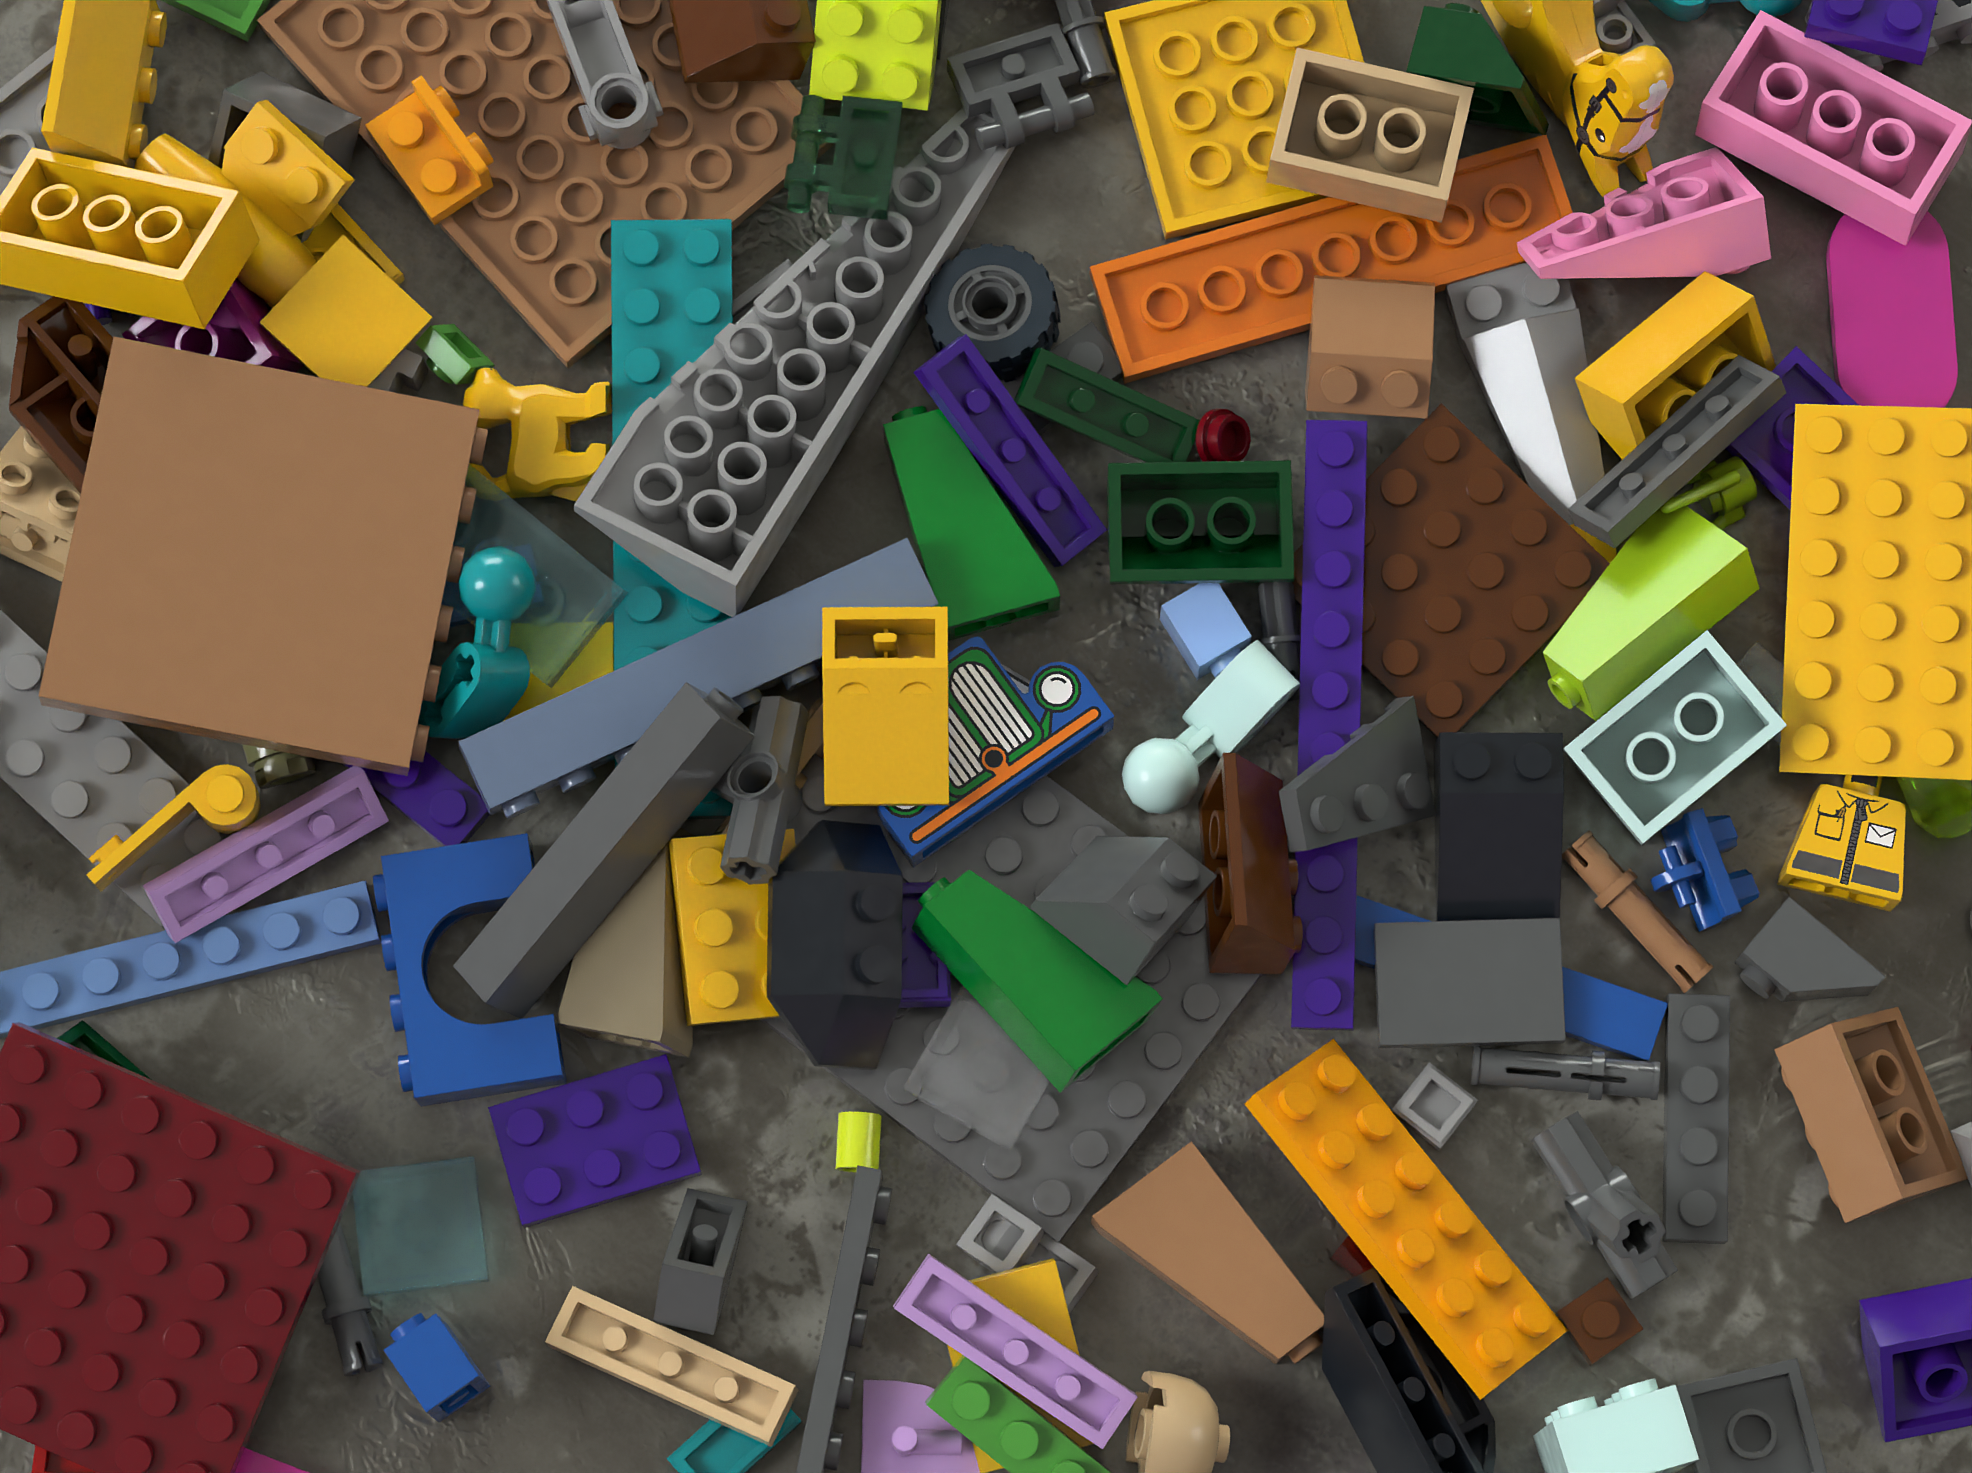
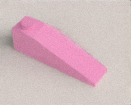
[1517,147,1771,279]

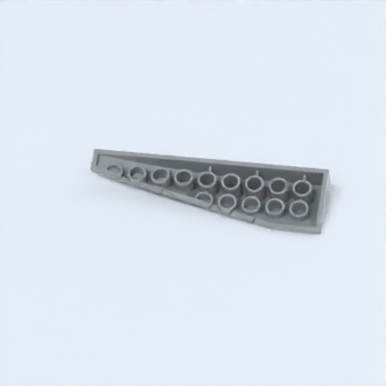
[574,108,1016,617]

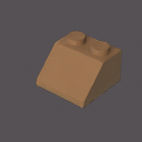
[1305,275,1435,419]

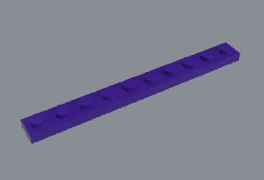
[1291,420,1368,1031]

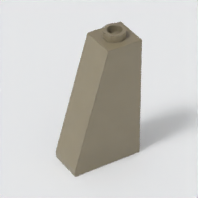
[555,827,696,1057]

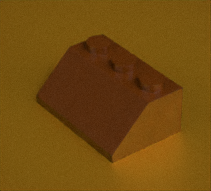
[669,0,816,83]
[1198,753,1303,974]

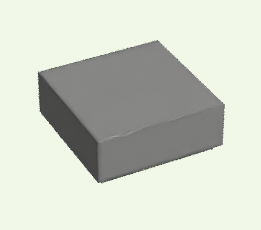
[1391,1062,1478,1151]

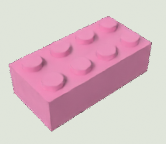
[1695,10,1972,246]

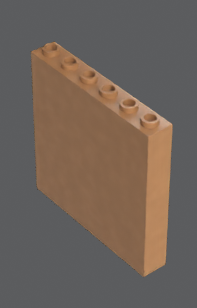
[39,336,488,776]

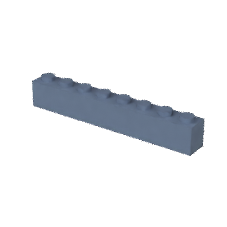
[459,538,939,819]

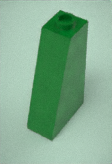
[883,406,1060,641]
[911,870,1163,1093]

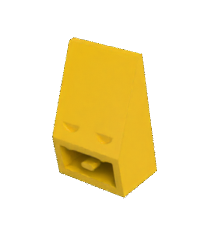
[822,607,949,806]

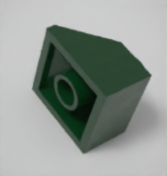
[1406,3,1549,135]

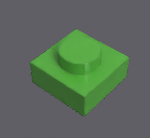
[415,324,495,385]

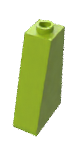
[1543,496,1760,721]

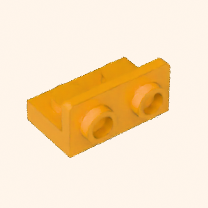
[365,75,494,226]

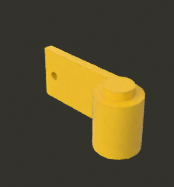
[87,764,261,892]

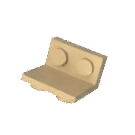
[0,426,81,582]

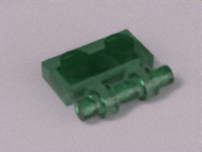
[783,95,903,220]

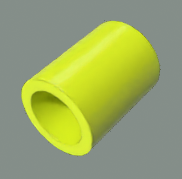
[835,1112,882,1173]

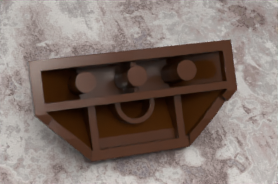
[9,296,113,494]

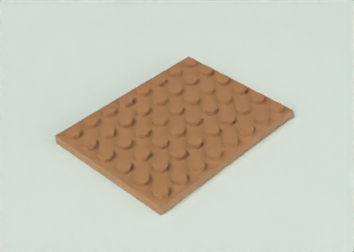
[257,0,839,369]

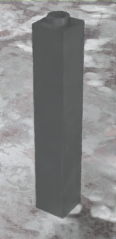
[453,682,755,1019]

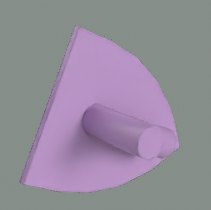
[861,1380,980,1473]

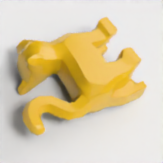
[463,367,612,502]

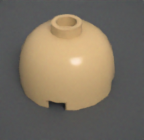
[1126,1371,1230,1473]

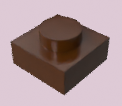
[1555,1277,1643,1366]

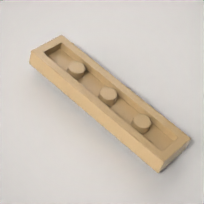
[545,1286,799,1447]

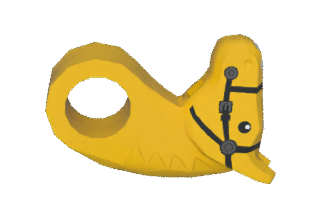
[1480,0,1674,197]

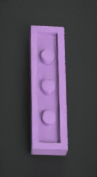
[142,766,389,943]
[893,1254,1138,1449]

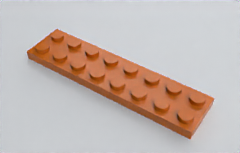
[1089,135,1573,384]

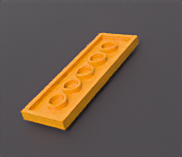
[1244,1039,1568,1400]

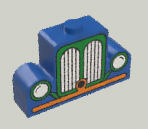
[877,636,1114,868]

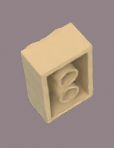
[1266,47,1474,223]

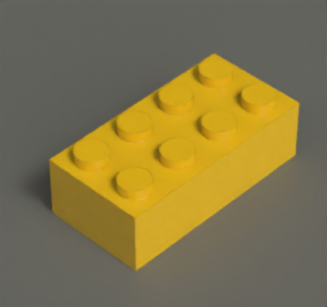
[0,148,260,329]

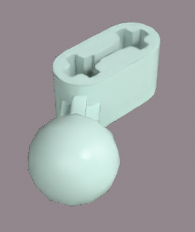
[1122,640,1300,814]

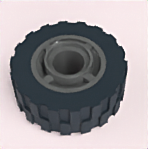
[924,243,1061,382]

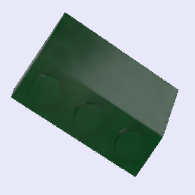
[1107,460,1294,585]

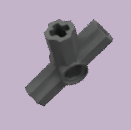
[710,696,809,884]
[1531,1111,1678,1299]

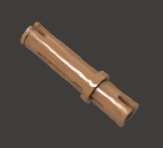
[1562,830,1714,993]

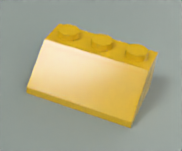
[41,0,167,169]
[1575,271,1776,460]

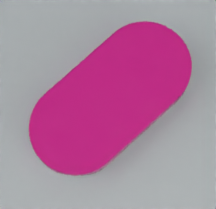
[1826,211,1958,408]

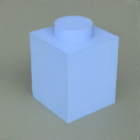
[1159,583,1252,680]

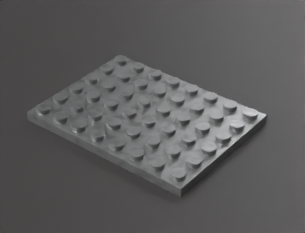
[759,754,1262,1243]

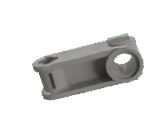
[546,0,664,149]

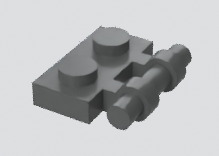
[947,23,1095,150]

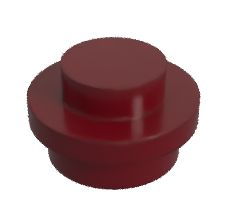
[1195,409,1251,462]

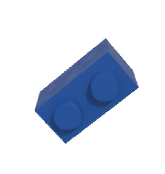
[384,1313,491,1423]

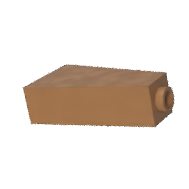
[1091,1141,1324,1364]

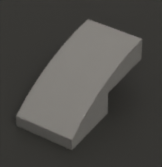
[956,1194,1099,1314]

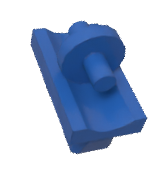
[1650,808,1760,932]

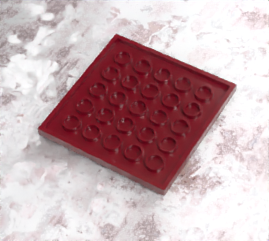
[0,1022,361,1473]

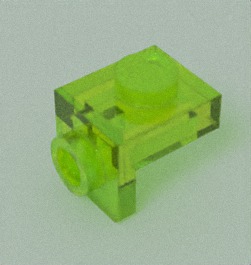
[1896,777,1972,838]

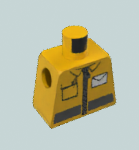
[1777,775,1906,912]

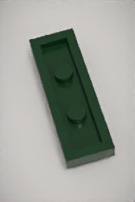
[1014,348,1200,462]

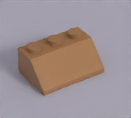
[1774,1007,1968,1223]

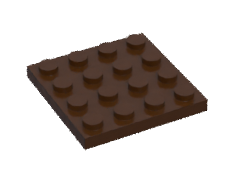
[1292,403,1610,738]

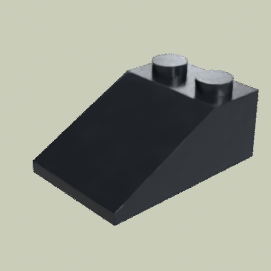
[1434,732,1564,921]

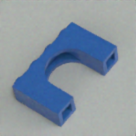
[373,833,567,1107]

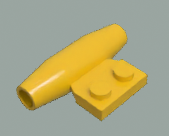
[134,100,355,306]

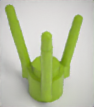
[1660,456,1757,531]

